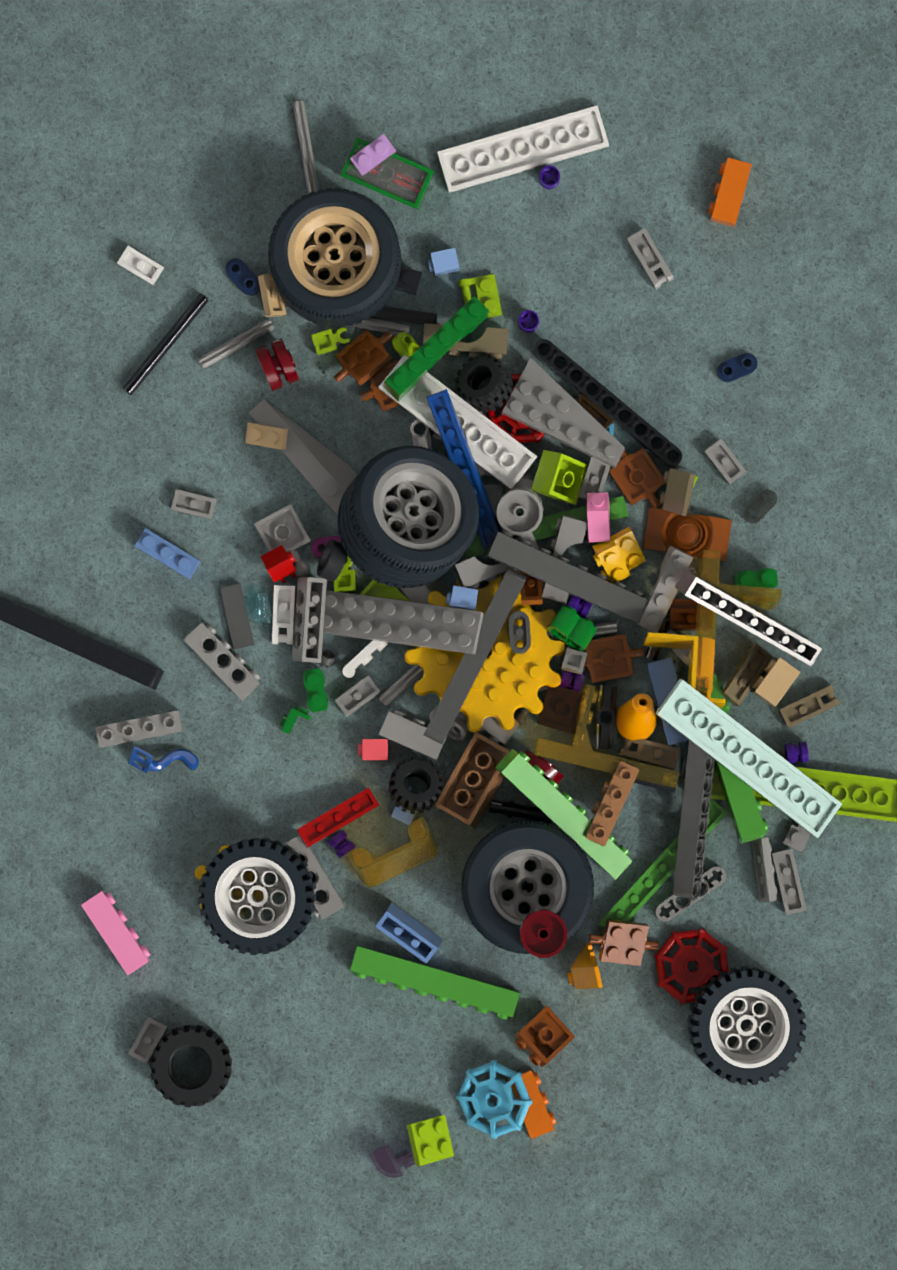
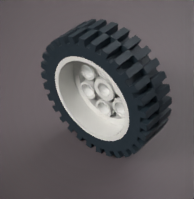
[198,838,317,955]
[688,966,806,1085]

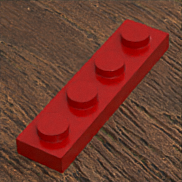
[296,787,379,848]

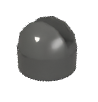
[319,650,336,668]

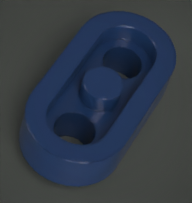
[225,259,260,296]
[717,353,757,383]

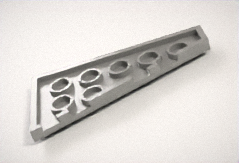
[502,358,625,468]

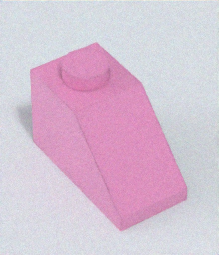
[587,492,610,542]

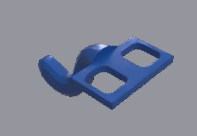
[129,746,199,774]

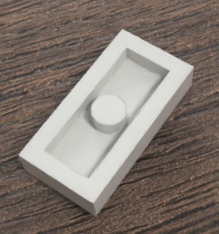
[117,246,164,286]

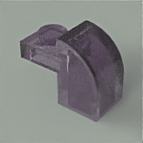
[369,1143,415,1178]

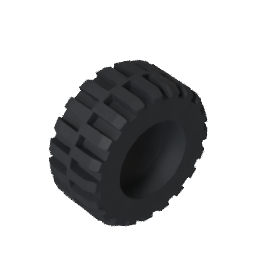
[150,1025,232,1107]

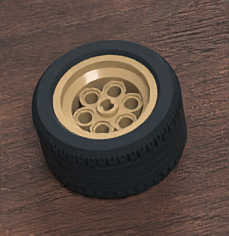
[268,188,402,327]

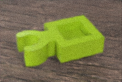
[311,328,350,356]
[334,556,356,593]

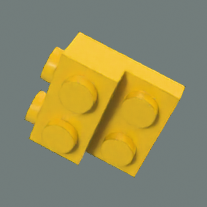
[592,527,646,584]

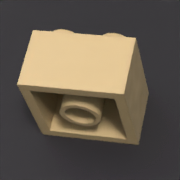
[752,657,800,708]

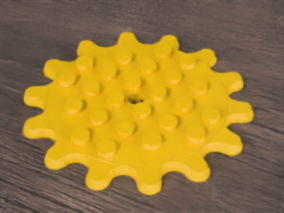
[404,573,566,732]

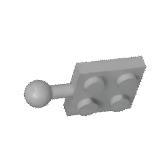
[254,504,311,577]

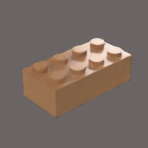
[434,732,510,829]

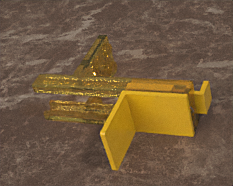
[644,550,782,708]

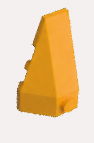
[567,942,603,989]

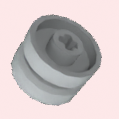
[496,487,544,536]

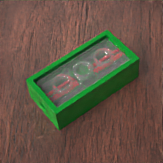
[340,137,435,210]

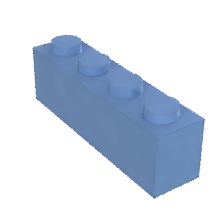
[646,657,689,745]

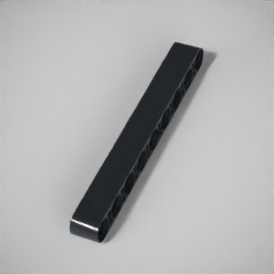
[534,339,682,467]
[0,597,164,690]

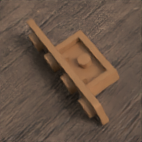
[586,761,639,846]

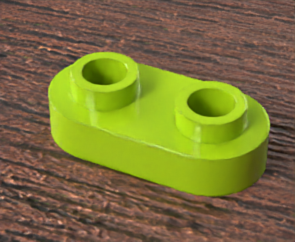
[392,332,420,358]

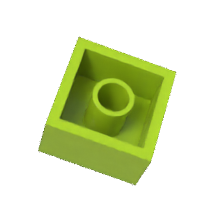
[531,450,588,505]

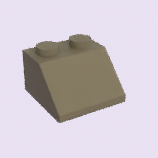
[659,467,696,516]

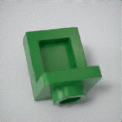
[280,706,311,735]

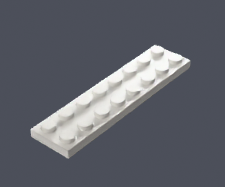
[437,105,609,193]
[378,355,537,489]

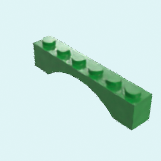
[384,296,489,402]

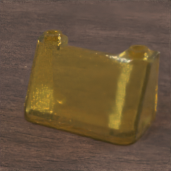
[347,816,438,887]

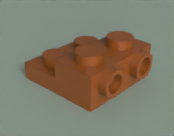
[514,1006,575,1067]

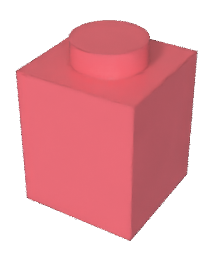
[358,739,388,760]

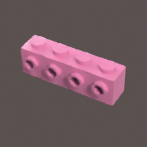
[81,891,151,975]

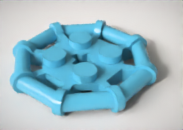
[456,1060,532,1139]

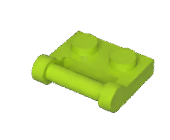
[458,274,502,318]

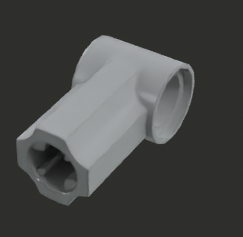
[410,420,432,450]

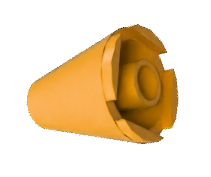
[615,693,657,741]

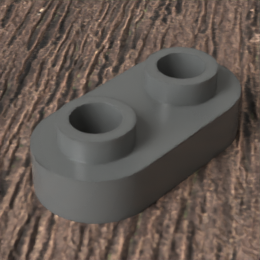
[508,611,531,654]

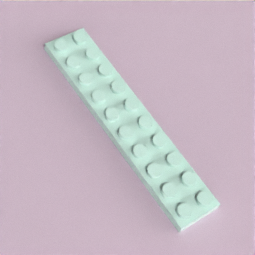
[655,679,842,838]

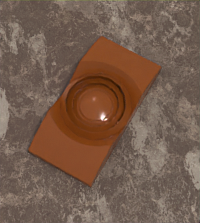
[643,508,732,562]

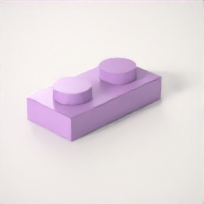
[350,134,396,176]

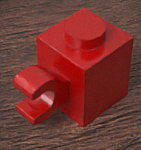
[260,545,296,583]

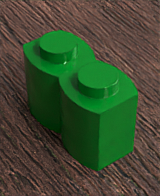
[733,568,778,593]
[546,606,597,652]
[303,668,329,713]

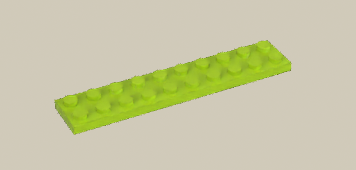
[710,765,897,822]

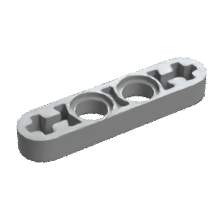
[655,866,726,922]

